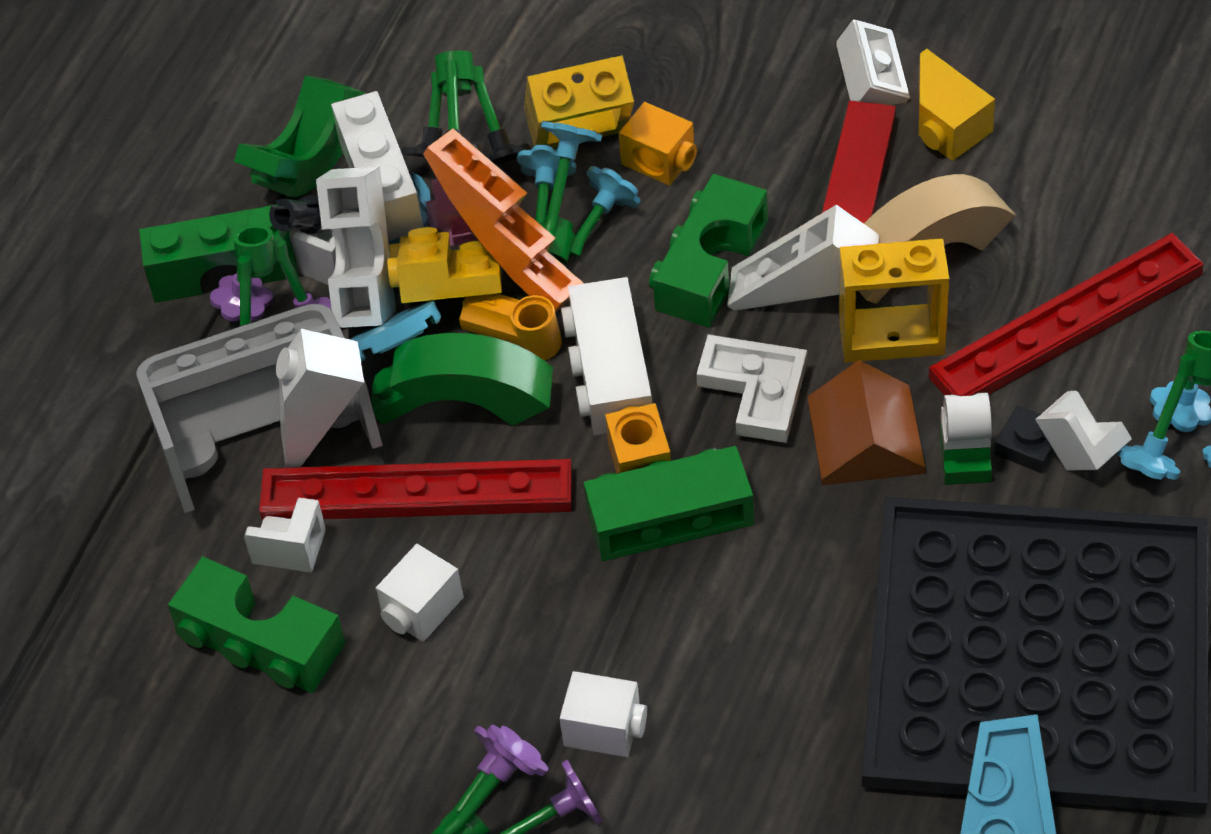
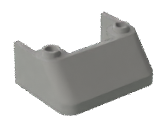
[136,304,383,513]

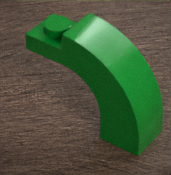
[234,75,366,197]
[371,333,553,426]

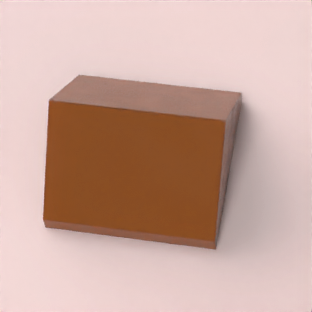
[808,360,925,485]

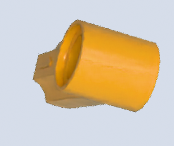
[459,293,562,360]

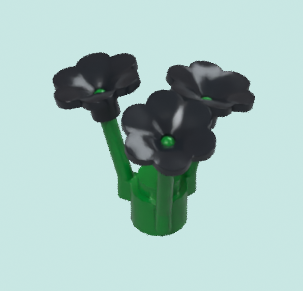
[401,50,532,171]

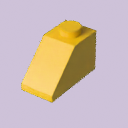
[918,49,995,161]

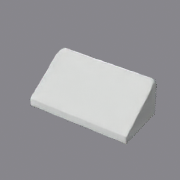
[837,19,910,105]

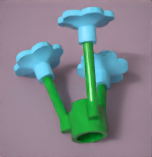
[517,121,641,265]
[1116,330,1211,480]

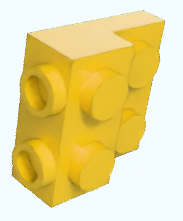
[387,227,502,303]

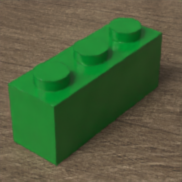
[583,446,754,562]

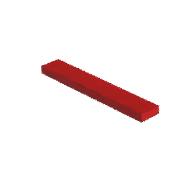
[928,233,1204,396]
[259,459,572,521]

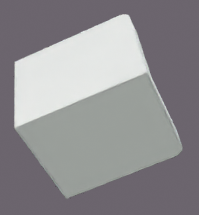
[290,230,336,285]
[1035,391,1132,470]
[244,497,326,573]

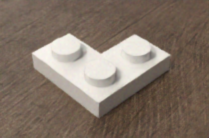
[697,335,807,443]

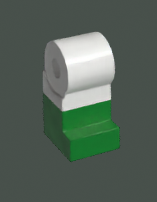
[939,393,992,485]

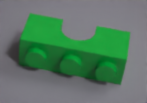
[649,174,768,328]
[139,204,299,303]
[168,556,346,693]

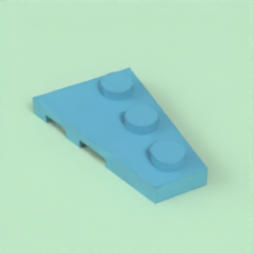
[960,715,1056,834]

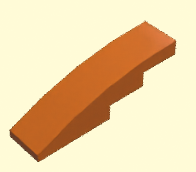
[423,129,584,313]

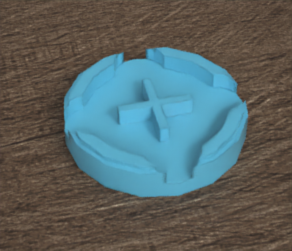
[350,300,441,361]

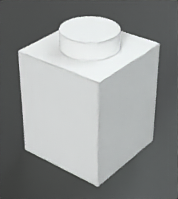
[376,543,464,642]
[559,671,647,757]

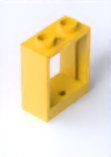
[524,55,634,148]
[839,238,949,363]

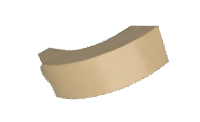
[859,174,1016,304]

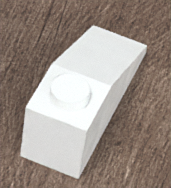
[727,205,879,311]
[276,329,364,468]

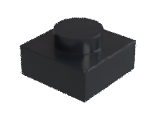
[994,405,1055,473]

